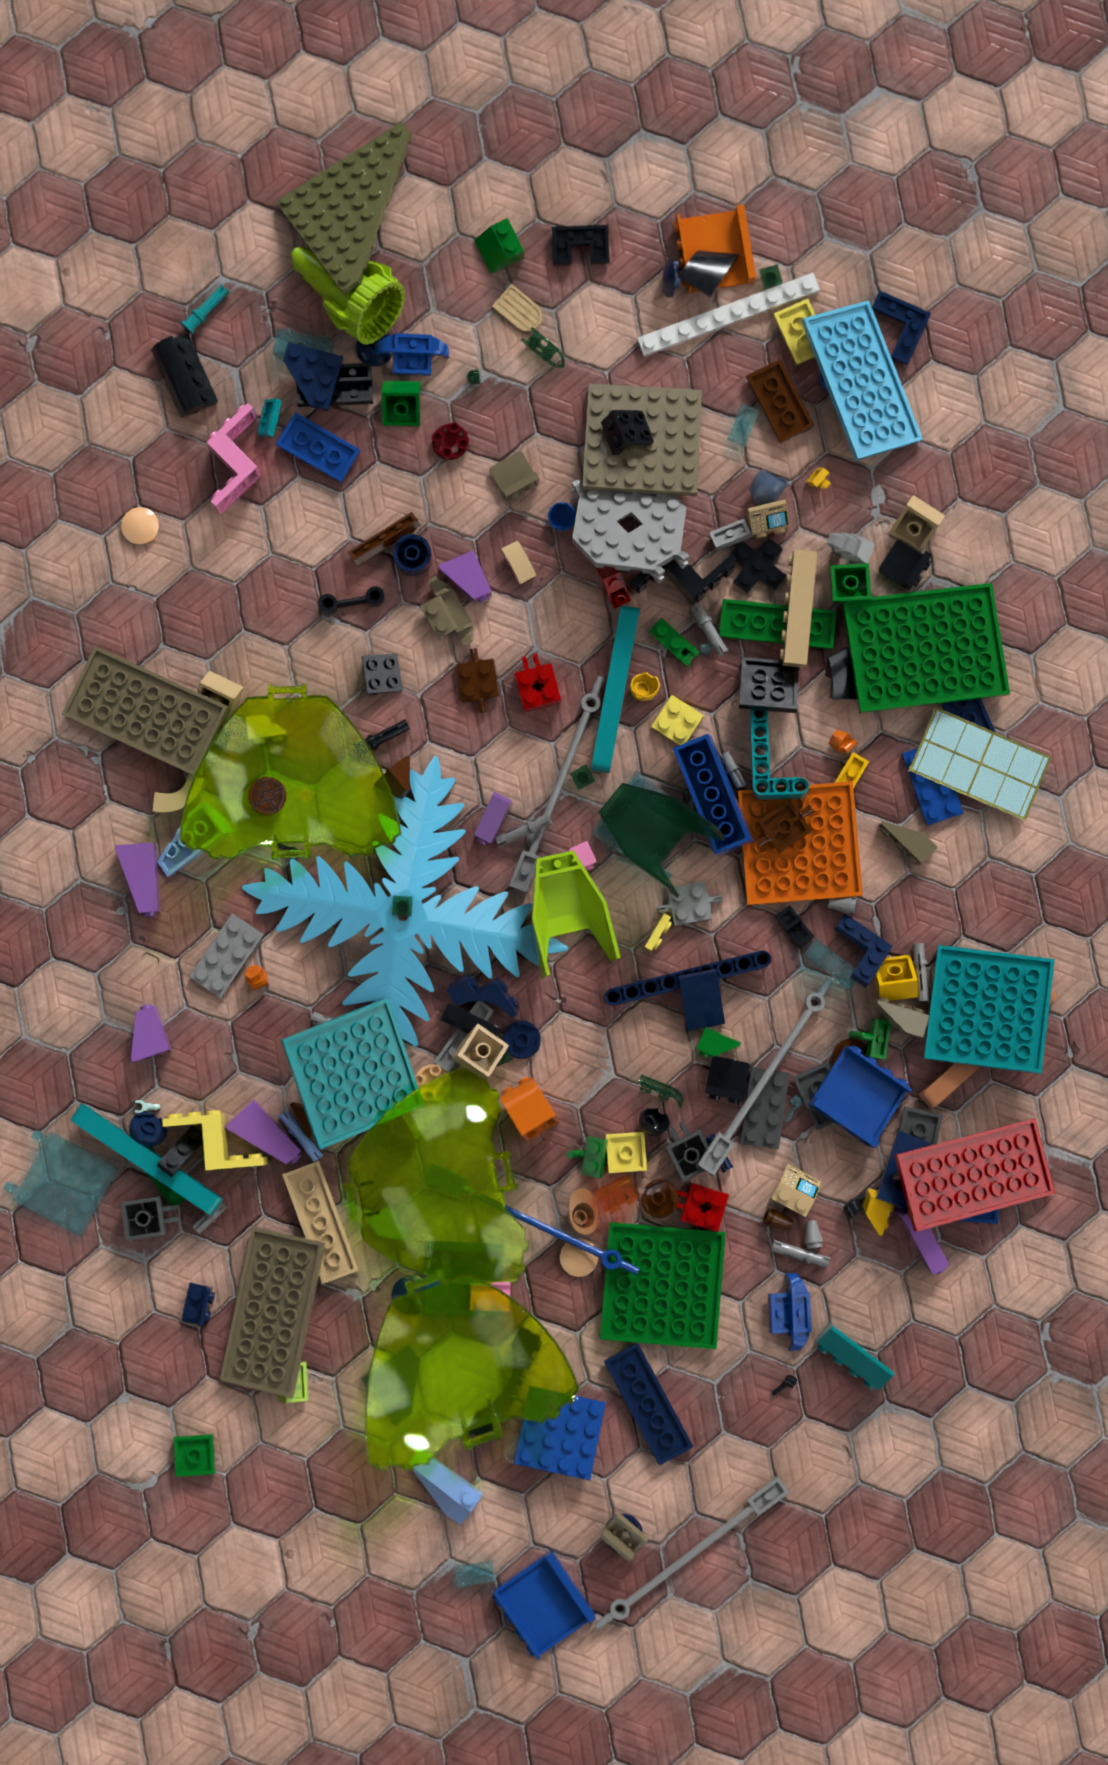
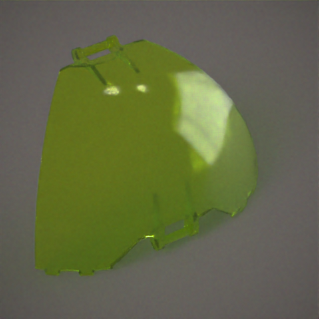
[180,684,401,860]
[342,1068,529,1284]
[365,1269,579,1471]

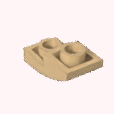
[501,540,537,584]

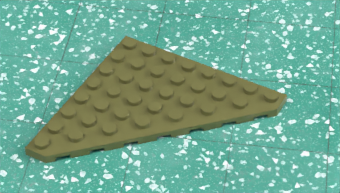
[275,121,412,295]

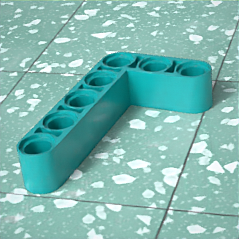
[750,710,809,800]

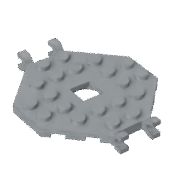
[571,479,689,584]

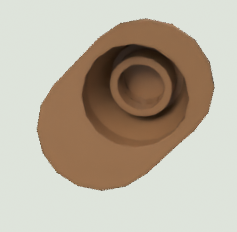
[567,1188,598,1235]

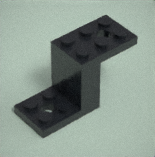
[628,554,736,605]

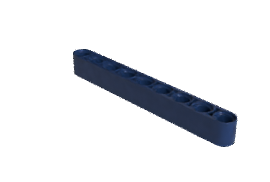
[604,950,771,1006]

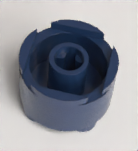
[393,534,432,576]

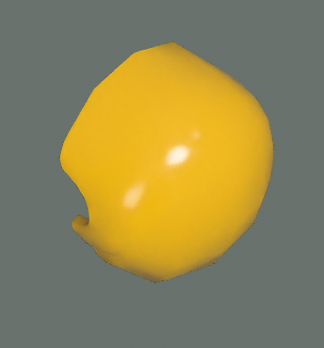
[629,672,660,701]

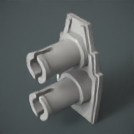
[826,532,875,564]

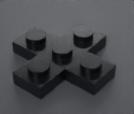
[730,537,786,594]

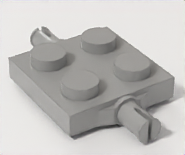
[657,881,722,927]

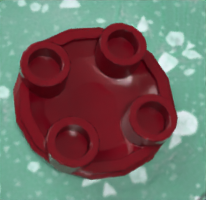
[432,422,469,460]

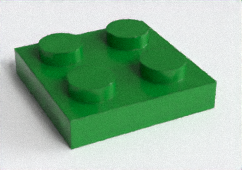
[174,1434,216,1477]

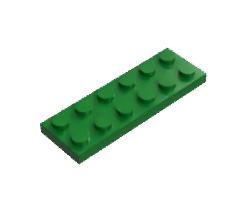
[719,599,837,650]

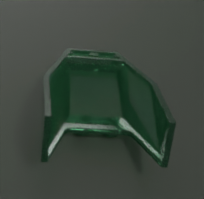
[598,783,726,898]

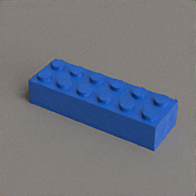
[673,734,754,856]

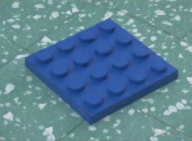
[513,1386,606,1481]

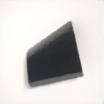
[679,250,739,298]
[825,647,857,699]

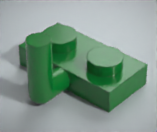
[849,1018,891,1060]
[566,1136,608,1178]

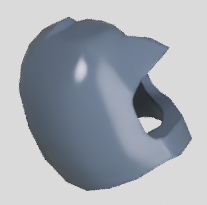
[749,469,789,506]

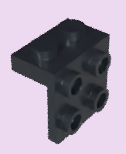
[601,410,654,455]
[878,540,932,591]
[705,1056,750,1104]

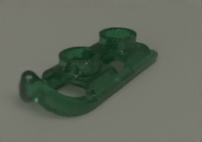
[521,327,565,368]
[638,1074,684,1108]

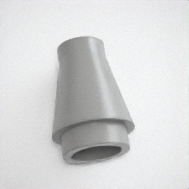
[828,897,857,915]
[805,1220,824,1250]

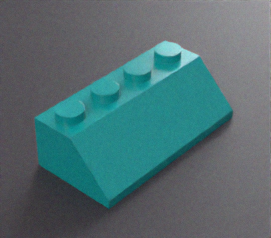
[815,1322,895,1390]

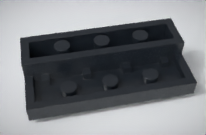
[151,334,218,417]
[296,363,374,407]

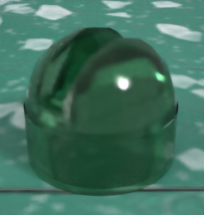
[467,369,481,385]

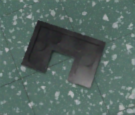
[552,225,610,266]

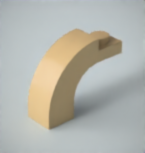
[152,766,205,814]

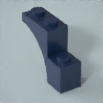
[447,973,519,1018]

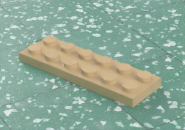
[282,1161,359,1284]

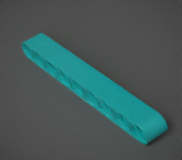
[591,605,640,773]
[70,1103,223,1216]

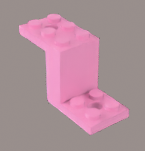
[207,403,262,514]

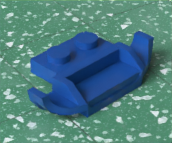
[374,333,449,376]
[768,1273,812,1351]

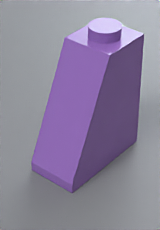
[438,550,492,603]
[474,792,512,846]
[131,1004,171,1062]

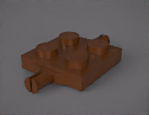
[456,648,500,713]
[755,800,814,853]

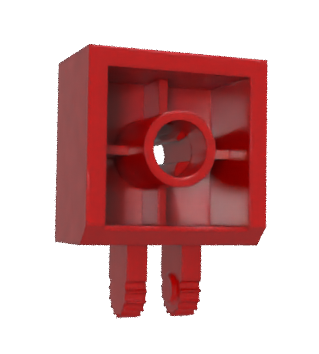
[514,653,561,713]
[676,1182,730,1232]

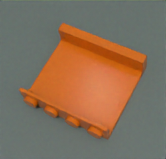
[674,204,756,293]

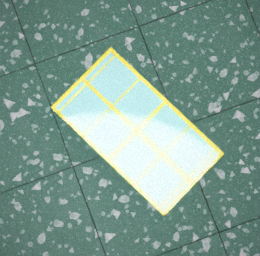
[909,707,1052,820]

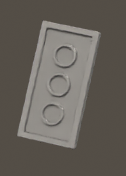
[189,913,264,999]

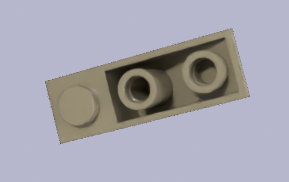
[879,821,938,865]
[870,997,929,1038]

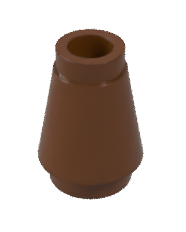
[763,1208,793,1230]

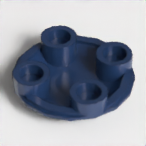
[662,259,680,298]

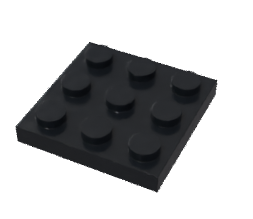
[739,657,799,713]

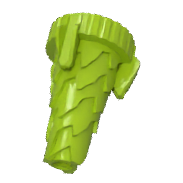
[291,246,405,345]

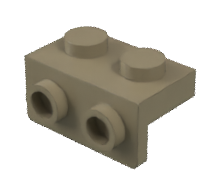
[600,1512,648,1562]

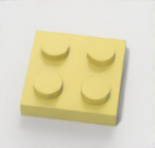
[651,695,704,745]
[644,913,672,952]
[606,1132,647,1173]

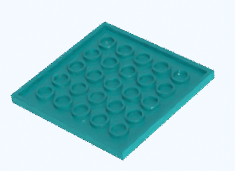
[924,945,1055,1074]
[281,998,425,1150]

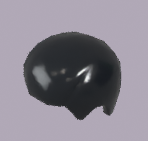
[638,1108,670,1136]

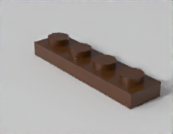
[348,512,421,566]

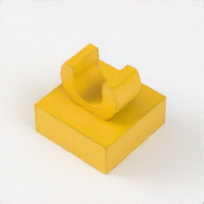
[806,468,831,489]

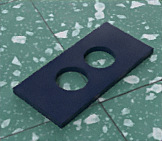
[876,1130,931,1211]

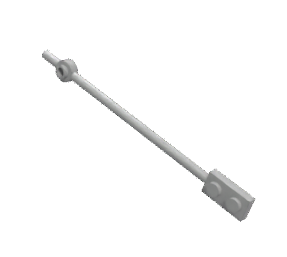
[509,676,605,893]
[697,977,833,1176]
[594,1476,790,1630]

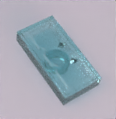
[728,404,759,446]
[454,1560,496,1588]

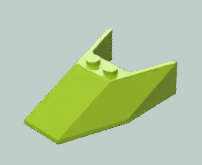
[532,850,621,979]

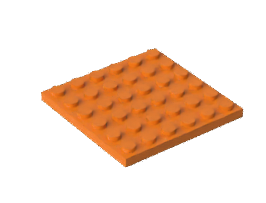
[738,781,863,905]

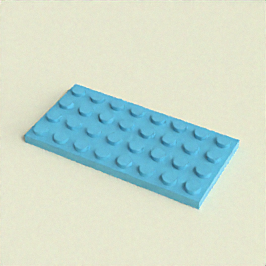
[801,300,923,461]

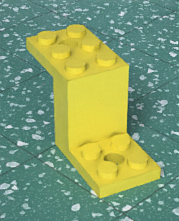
[162,1110,268,1170]

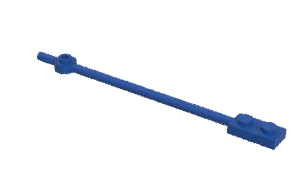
[423,1163,640,1275]

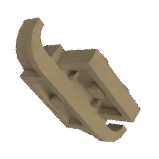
[420,576,473,646]

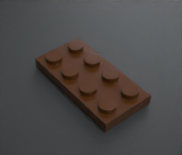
[746,359,814,444]

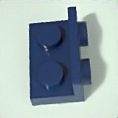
[181,1282,215,1327]

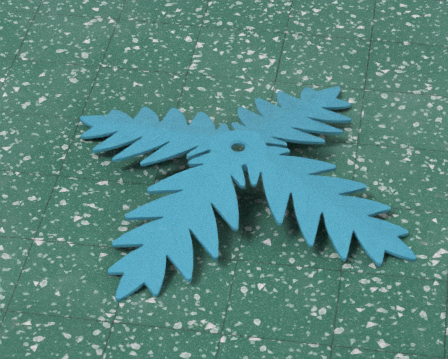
[242,756,568,1046]

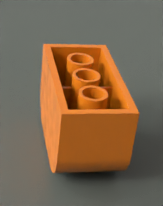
[499,1076,560,1141]

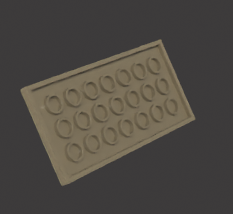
[62,646,229,776]
[220,1227,326,1398]

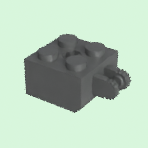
[665,1121,709,1182]
[121,1196,180,1241]

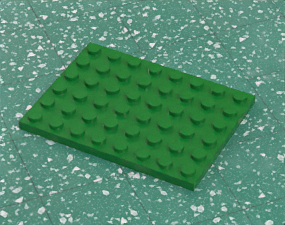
[842,583,1010,714]

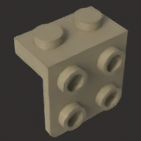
[489,451,540,502]

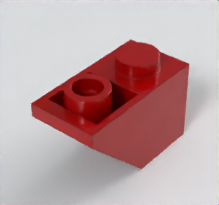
[596,566,631,609]

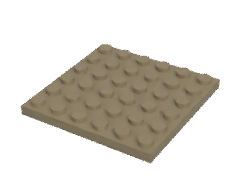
[582,383,702,496]

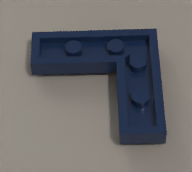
[872,290,931,366]
[834,914,892,988]

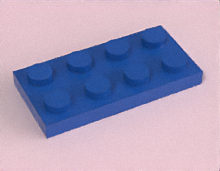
[276,412,361,483]
[902,748,964,826]

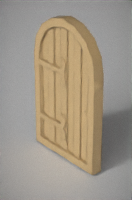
[492,284,542,332]

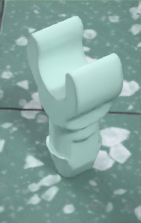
[135,1100,161,1113]

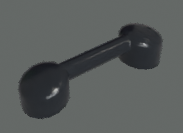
[318,586,385,615]
[843,1179,903,1220]

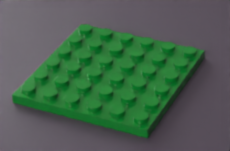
[600,1222,726,1349]

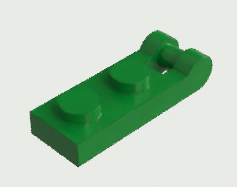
[648,617,700,668]

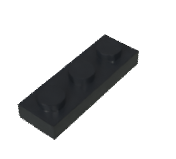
[440,1002,500,1036]
[157,1125,203,1178]

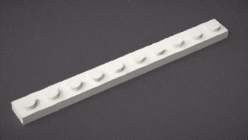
[637,273,820,357]

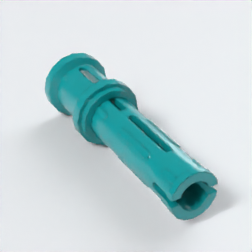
[180,284,230,335]

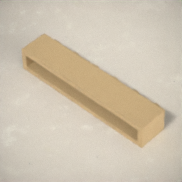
[779,549,817,668]

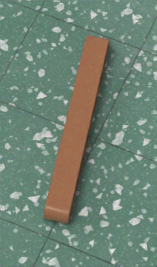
[918,988,1058,1110]

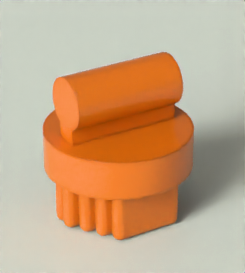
[829,729,857,754]
[244,964,269,991]

